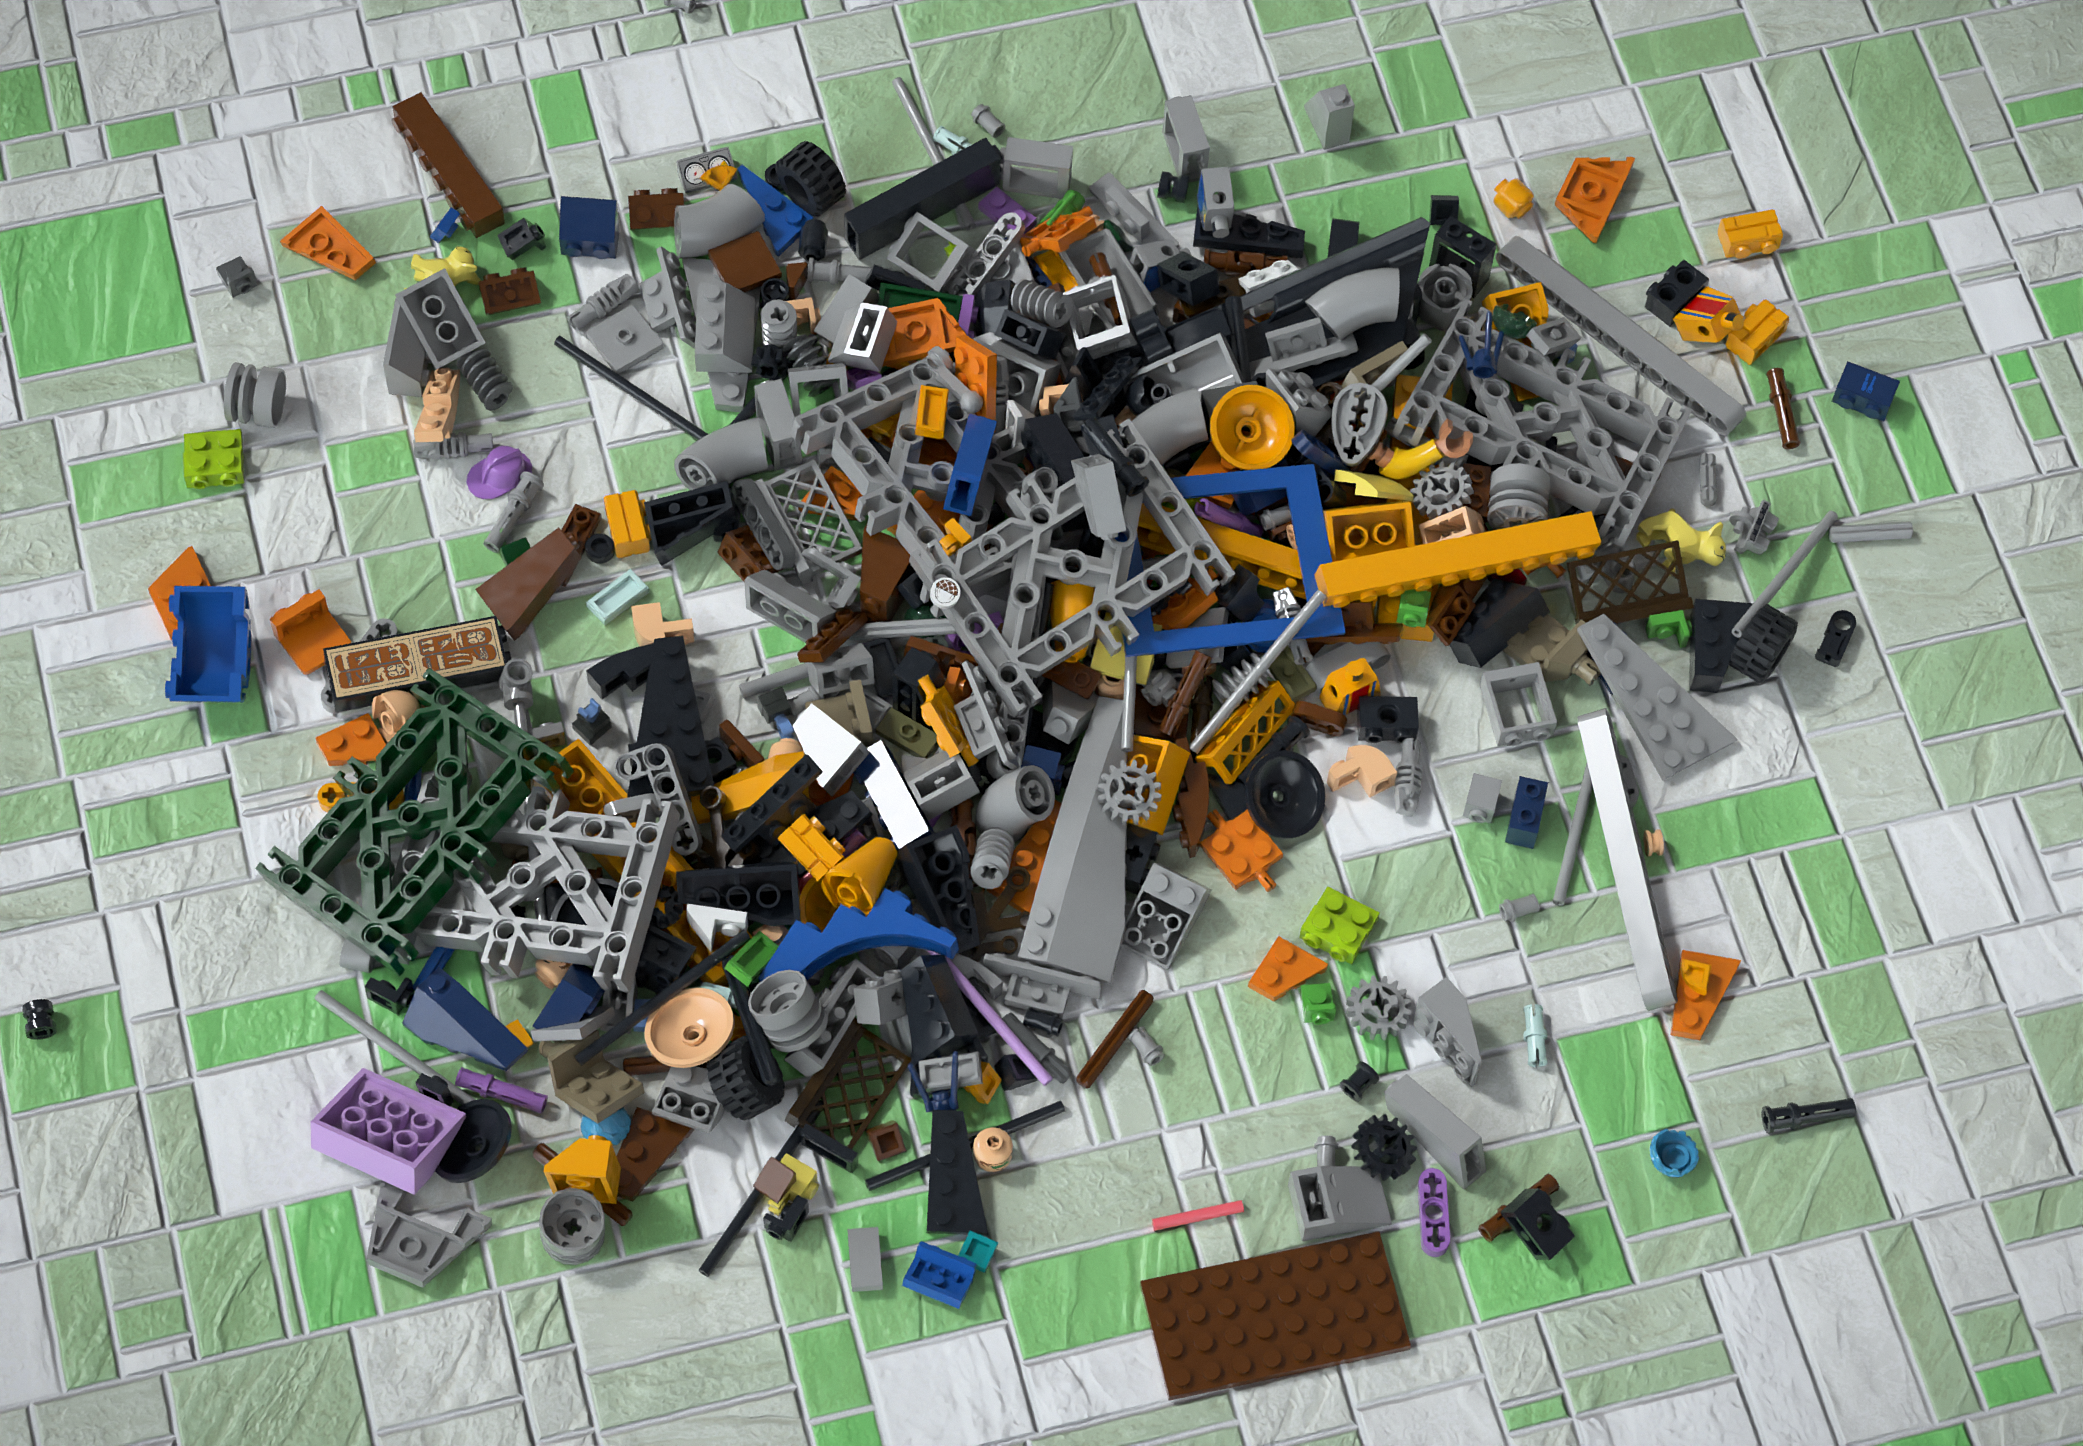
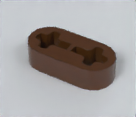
[1291,701,1348,736]

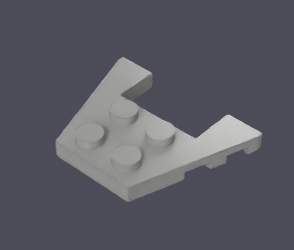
[367,1180,492,1288]

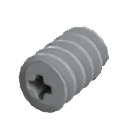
[1011,279,1074,328]
[761,300,797,357]
[1212,653,1276,707]
[971,829,1014,889]

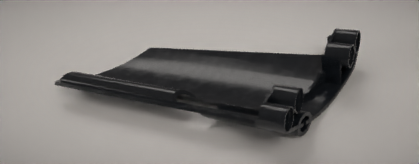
[1129,217,1431,473]

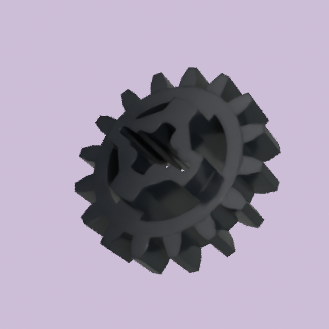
[1351,1114,1418,1181]

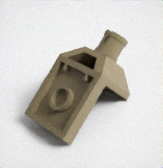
[1341,341,1408,427]
[1503,614,1601,686]
[539,1030,645,1124]

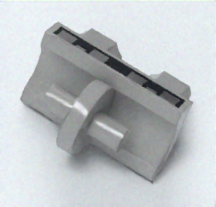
[1729,500,1779,555]

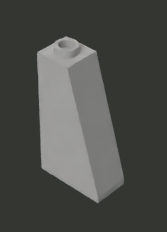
[1384,1074,1486,1190]

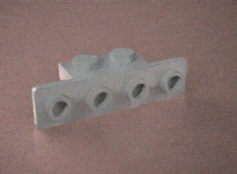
[1089,173,1179,248]
[639,246,696,349]
[1249,317,1358,380]
[954,661,1019,770]
[983,953,1101,1019]

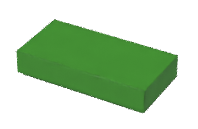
[724,931,779,987]

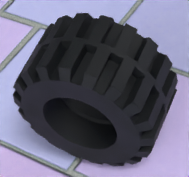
[775,141,846,217]
[1729,604,1798,684]
[707,1036,785,1121]

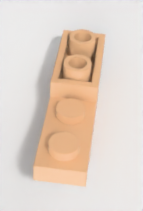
[414,368,460,442]

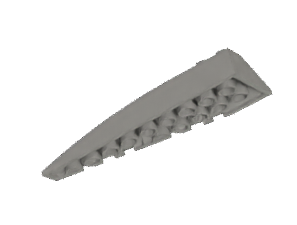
[1018,696,1128,984]

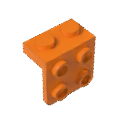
[270,589,351,675]

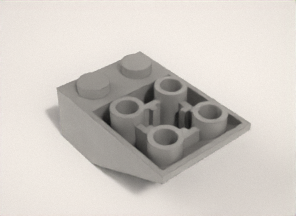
[1121,863,1212,970]
[1413,977,1482,1087]
[1288,1166,1392,1242]

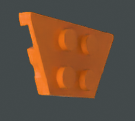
[1555,157,1635,243]
[882,298,966,367]
[148,546,211,640]

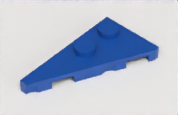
[737,165,814,257]

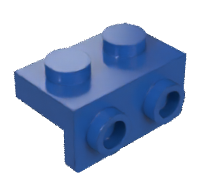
[902,1241,977,1309]

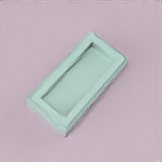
[586,569,649,625]

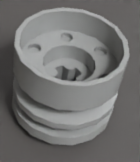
[224,362,286,428]
[1487,463,1551,530]
[748,970,828,1052]
[539,1188,605,1265]

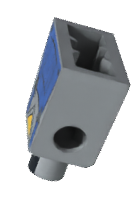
[1197,167,1234,238]
[1130,239,1192,294]

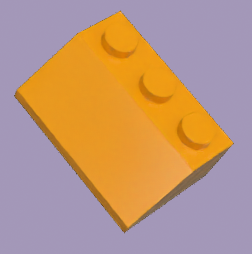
[1323,501,1415,562]
[1126,735,1190,836]
[543,1135,621,1204]

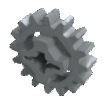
[1410,461,1474,520]
[1097,760,1162,825]
[1346,975,1411,1040]

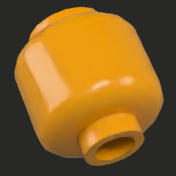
[1493,178,1534,219]

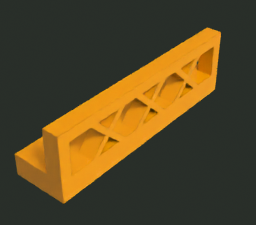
[1195,681,1295,784]

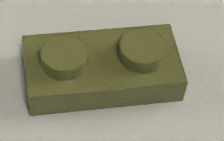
[1261,645,1317,703]

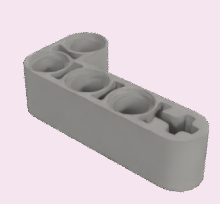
[615,743,703,855]

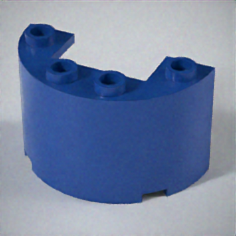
[165,586,252,703]

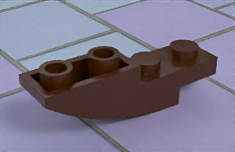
[1428,574,1490,646]
[1172,738,1209,858]

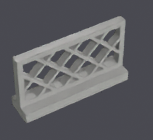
[755,459,862,586]

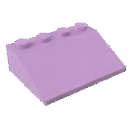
[311,1068,466,1195]

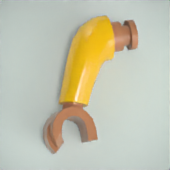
[1367,418,1473,480]

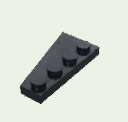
[1193,204,1305,258]
[927,1110,988,1236]

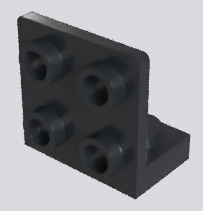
[635,924,696,995]

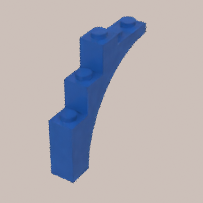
[758,888,959,983]

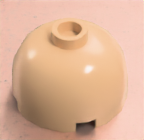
[372,690,425,745]

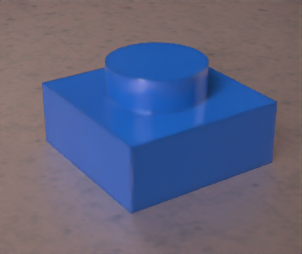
[430,207,460,243]

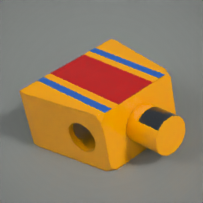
[1673,286,1744,343]
[1319,658,1381,715]

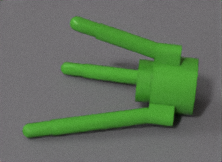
[1035,190,1085,243]

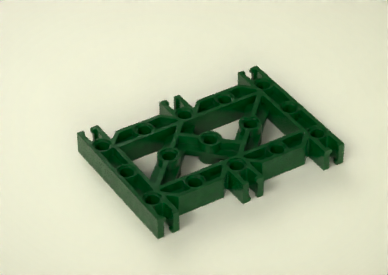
[255,668,574,976]

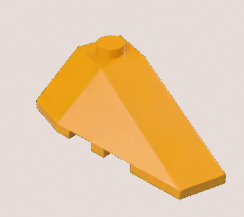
[1481,282,1549,402]
[691,751,809,824]

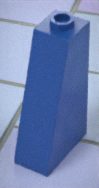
[943,414,997,517]

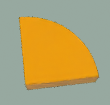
[699,165,738,191]
[1680,959,1712,996]

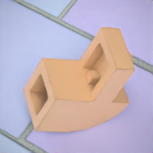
[631,602,694,646]
[1327,745,1397,798]

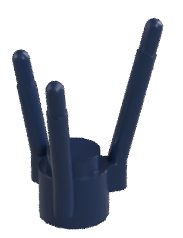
[1459,311,1504,379]
[908,1051,959,1112]

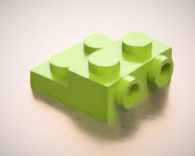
[183,429,244,489]
[1299,886,1380,965]

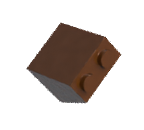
[860,525,914,623]

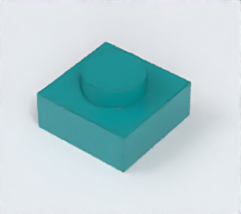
[958,1231,998,1273]

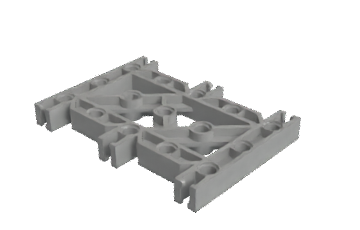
[1392,299,1693,548]
[790,349,1084,618]
[909,418,1235,718]
[376,774,680,992]

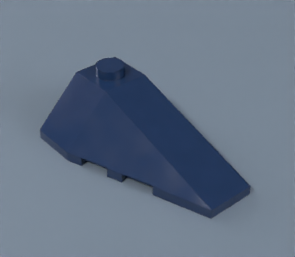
[402,967,528,1071]

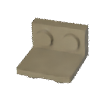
[805,679,873,747]

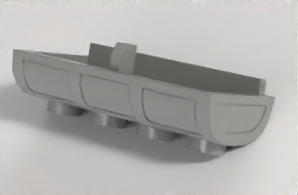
[1058,228,1159,330]
[1123,333,1244,400]

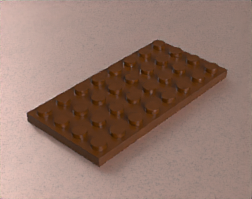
[1140,1231,1411,1401]

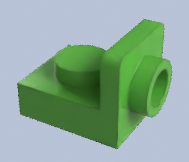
[1396,589,1431,628]
[1645,610,1692,648]
[1300,983,1336,1025]

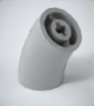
[674,184,765,259]
[1305,268,1400,341]
[1120,388,1208,467]
[674,417,768,490]
[975,765,1055,842]

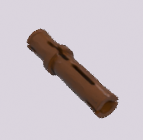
[1089,252,1132,326]
[1766,368,1800,449]
[1158,650,1212,737]
[1478,1173,1560,1242]

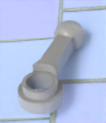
[925,346,983,413]

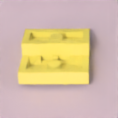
[1334,469,1414,501]
[1090,612,1162,685]

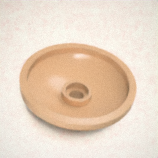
[644,988,735,1068]

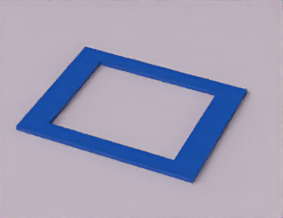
[1115,464,1345,657]

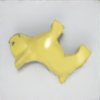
[404,246,481,290]
[1636,508,1726,576]

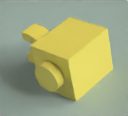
[768,1153,819,1216]

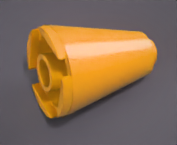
[1050,580,1101,663]
[822,837,897,917]

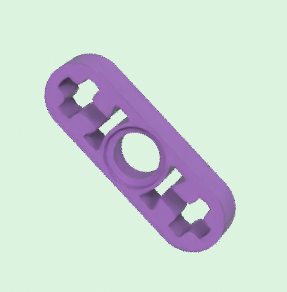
[1418,1168,1450,1257]

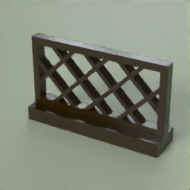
[1567,540,1694,624]
[785,1017,911,1150]

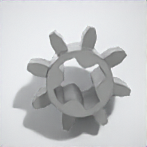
[1142,671,1178,707]

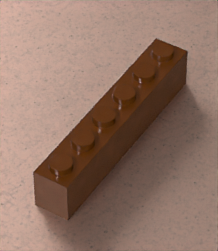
[392,92,505,238]

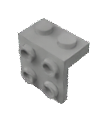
[801,546,861,609]

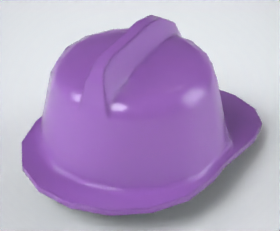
[466,446,532,499]

